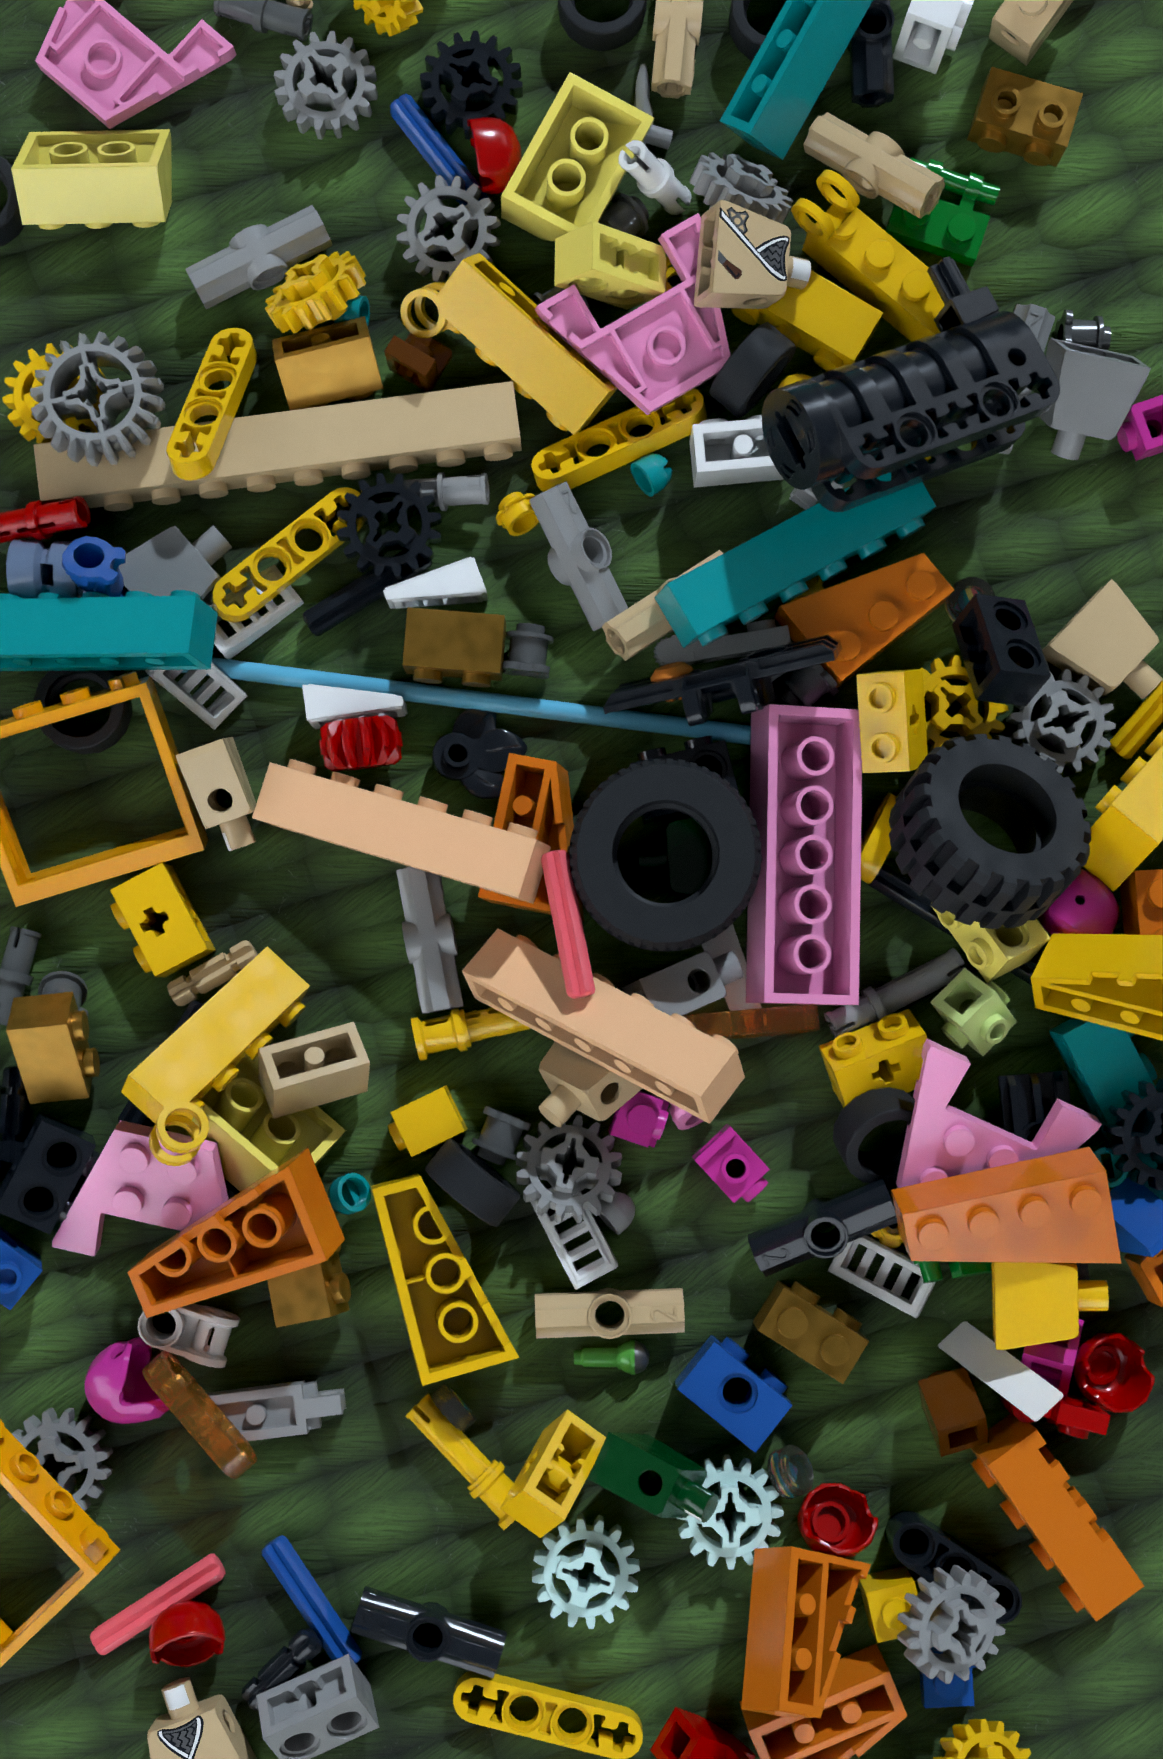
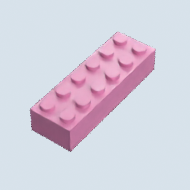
[746,704,862,1005]

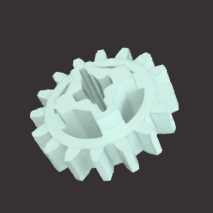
[677,1455,784,1570]
[532,1513,640,1629]

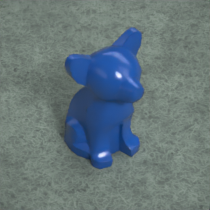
[62,536,127,597]

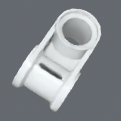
[138,1303,240,1368]

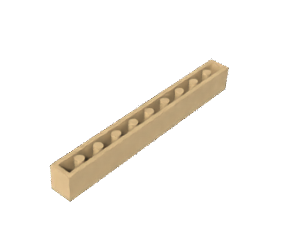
[33,381,522,511]

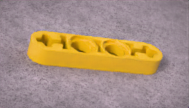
[166,328,257,480]
[531,388,707,492]
[212,487,364,623]
[453,1671,643,1759]

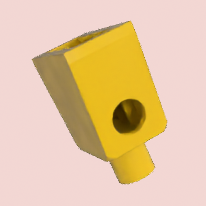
[991,1262,1109,1350]

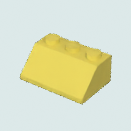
[501,72,654,241]
[11,129,172,230]
[166,1055,346,1192]

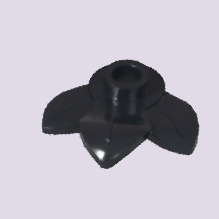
[432,709,527,799]

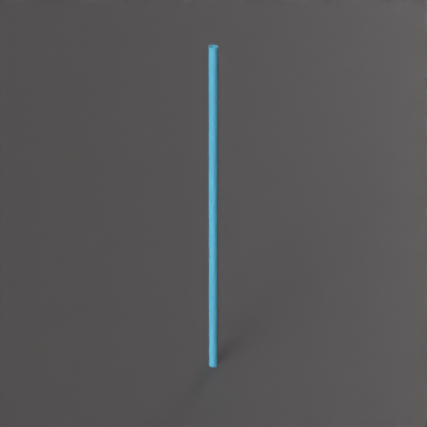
[181,657,751,745]

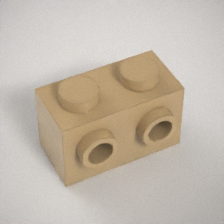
[258,1022,370,1119]

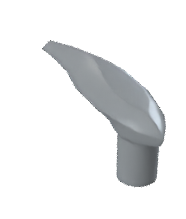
[634,63,673,150]

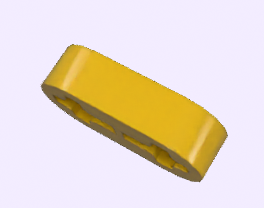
[861,793,897,884]

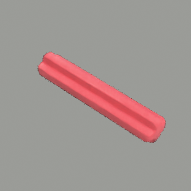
[541,850,595,999]
[90,1553,226,1655]

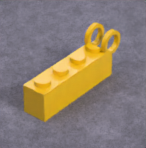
[791,170,945,342]
[400,253,618,435]
[666,256,883,371]
[121,946,310,1166]

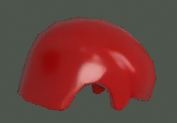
[467,117,522,194]
[1074,1332,1155,1413]
[798,1483,878,1559]
[149,1601,226,1667]

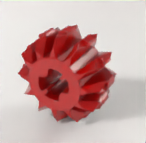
[319,715,403,772]

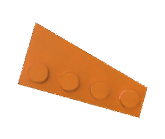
[128,1147,345,1318]
[891,1147,1121,1264]
[970,1413,1144,1622]

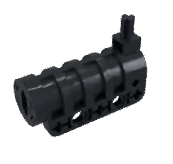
[762,256,1060,512]

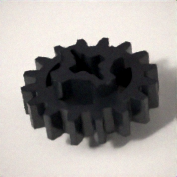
[420,31,523,140]
[336,473,442,581]
[1103,1079,1163,1190]

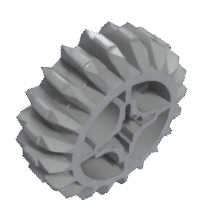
[30,331,165,467]

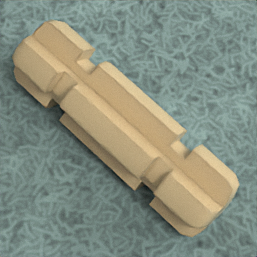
[167,940,258,1006]

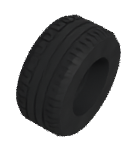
[569,758,762,952]

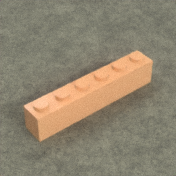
[252,759,551,904]
[462,929,745,1124]

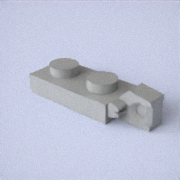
[204,1380,346,1446]

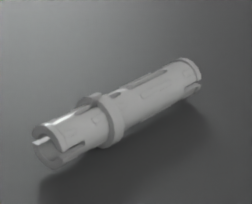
[824,948,967,1038]

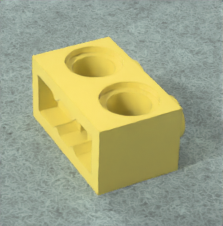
[554,221,666,310]
[931,902,1051,983]

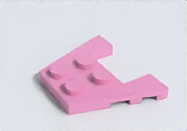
[35,0,237,129]
[535,213,731,415]
[896,1039,1102,1188]
[52,1120,229,1256]

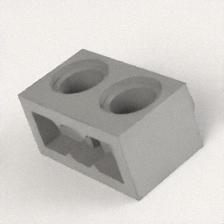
[256,1654,379,1759]

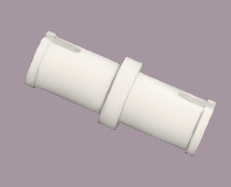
[618,140,692,215]

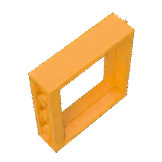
[0,672,208,907]
[0,1419,120,1668]

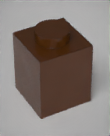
[918,1367,989,1457]

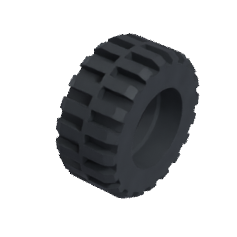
[889,734,1091,929]

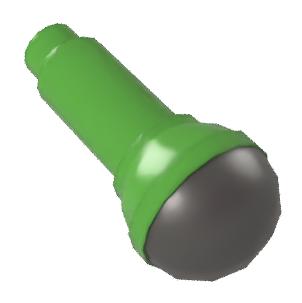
[574,1340,649,1375]

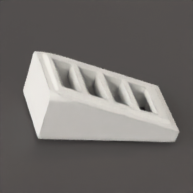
[383,557,488,609]
[210,564,304,659]
[145,663,247,730]
[302,684,408,729]
[530,1178,619,1290]
[828,1235,936,1318]

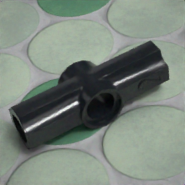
[847,0,895,108]
[748,1178,897,1277]
[351,1586,507,1678]

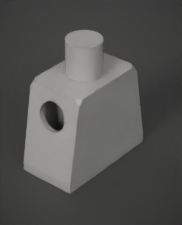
[1039,338,1151,460]
[119,525,232,606]
[622,950,743,1016]

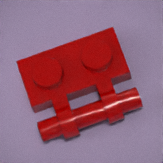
[1000,1393,1111,1439]

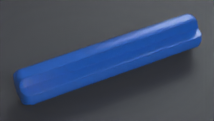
[390,94,489,206]
[262,1535,362,1664]

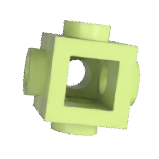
[930,968,1017,1056]

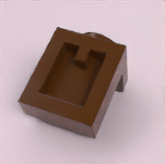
[384,333,453,392]

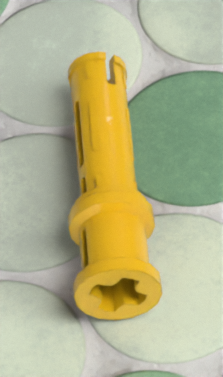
[411,1007,531,1061]
[405,1393,515,1530]

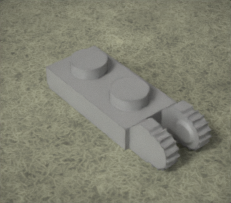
[654,619,791,667]

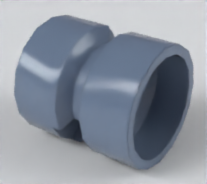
[6,540,86,599]

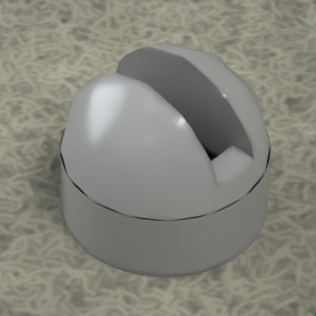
[598,1192,635,1235]

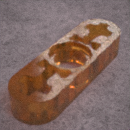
[683,1004,820,1040]
[142,1351,257,1479]

